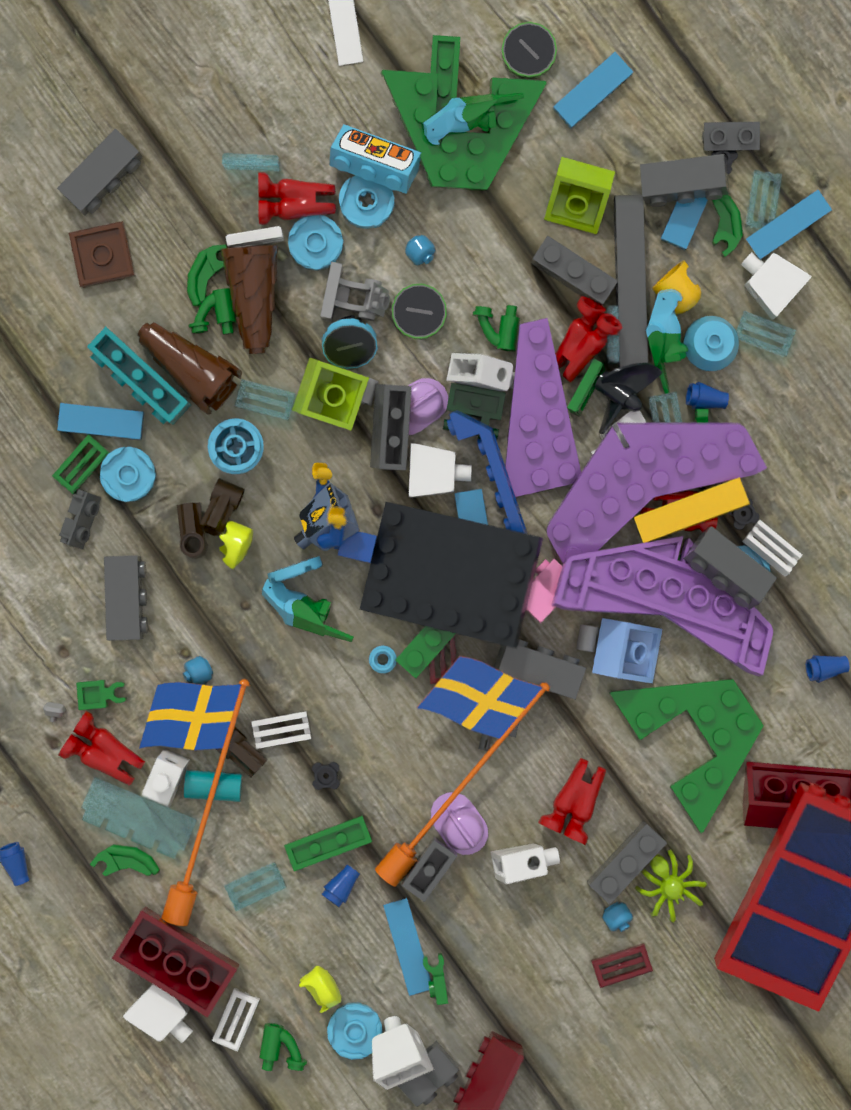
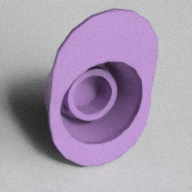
[408,378,448,435]
[431,792,488,855]

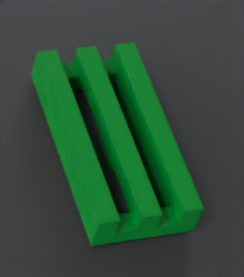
[567,359,605,417]
[52,434,110,494]

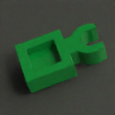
[76,680,127,710]

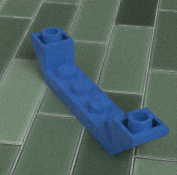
[447,410,528,534]

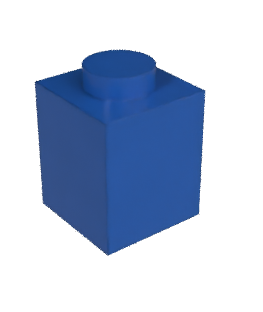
[334,531,377,563]

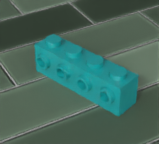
[87,326,191,425]

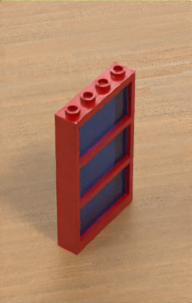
[714,783,851,1012]

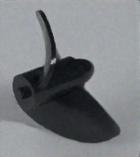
[594,363,662,434]

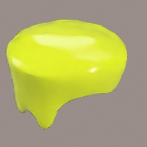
[219,521,253,569]
[299,966,341,1013]

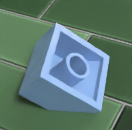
[592,618,663,684]

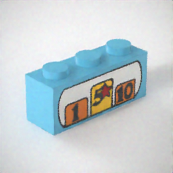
[329,124,421,194]

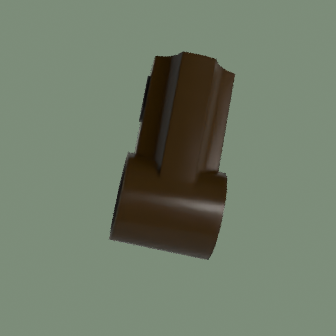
[199,478,245,536]
[177,502,208,559]
[215,727,267,778]

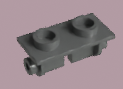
[702,122,760,151]
[59,489,102,549]

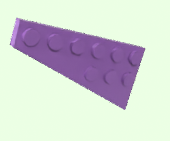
[505,318,581,497]

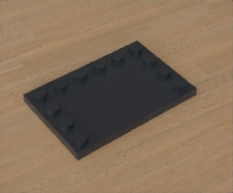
[359,502,543,648]

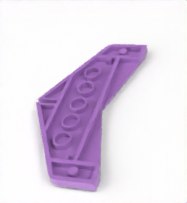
[547,423,767,564]
[552,536,773,677]

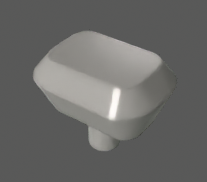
[43,702,66,722]

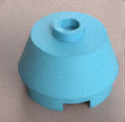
[684,316,739,371]
[208,418,264,474]

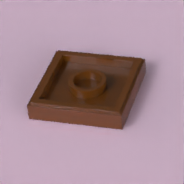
[69,221,136,288]

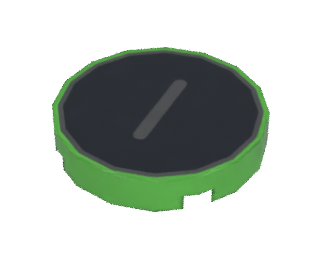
[501,22,557,78]
[392,284,447,339]

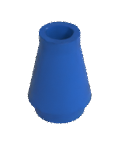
[686,382,729,409]
[806,655,850,683]
[0,842,30,886]
[321,865,360,907]

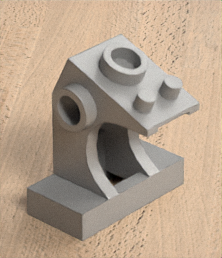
[320,262,390,322]

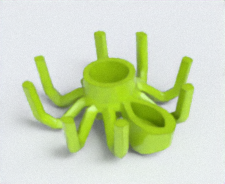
[635,850,707,923]

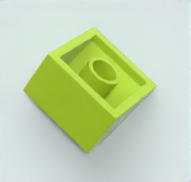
[544,157,615,234]
[292,358,369,430]

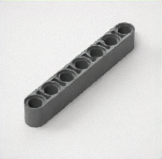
[614,195,648,368]

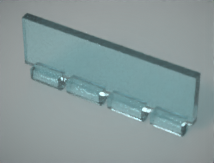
[81,777,197,859]

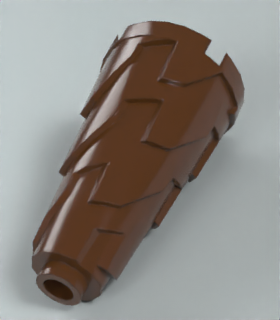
[221,245,278,354]
[137,322,242,415]

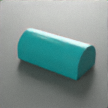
[184,770,243,802]

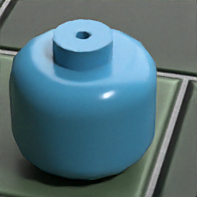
[405,235,436,265]
[183,656,213,684]
[602,902,633,932]

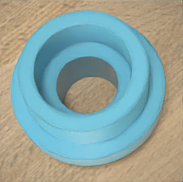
[369,646,397,673]

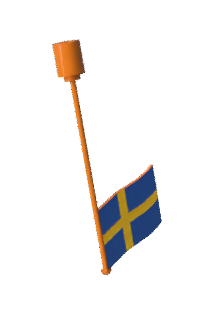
[375,656,550,887]
[139,679,250,926]

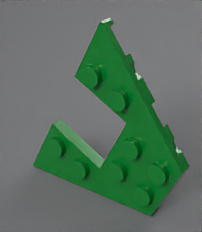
[381,70,547,191]
[609,679,764,833]

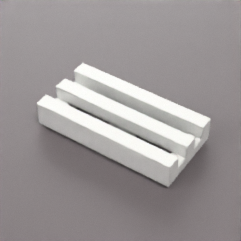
[226,226,284,248]
[742,520,802,577]
[251,711,311,749]
[212,988,260,1052]

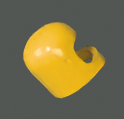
[652,260,701,314]

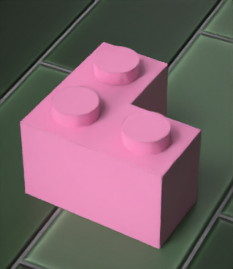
[526,559,562,623]

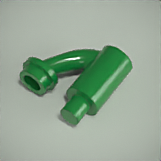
[188,288,236,335]
[472,305,520,352]
[259,1023,307,1071]

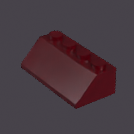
[743,761,851,835]
[112,906,240,1018]
[453,1031,524,1110]

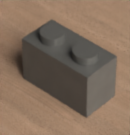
[402,836,457,902]

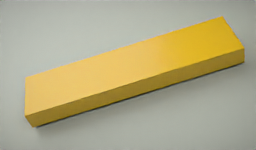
[634,477,750,543]

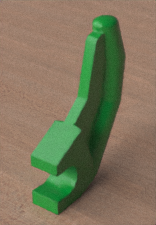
[712,195,743,258]
[187,245,227,307]
[90,844,160,876]

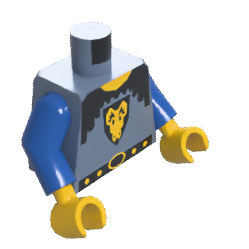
[294,463,360,551]

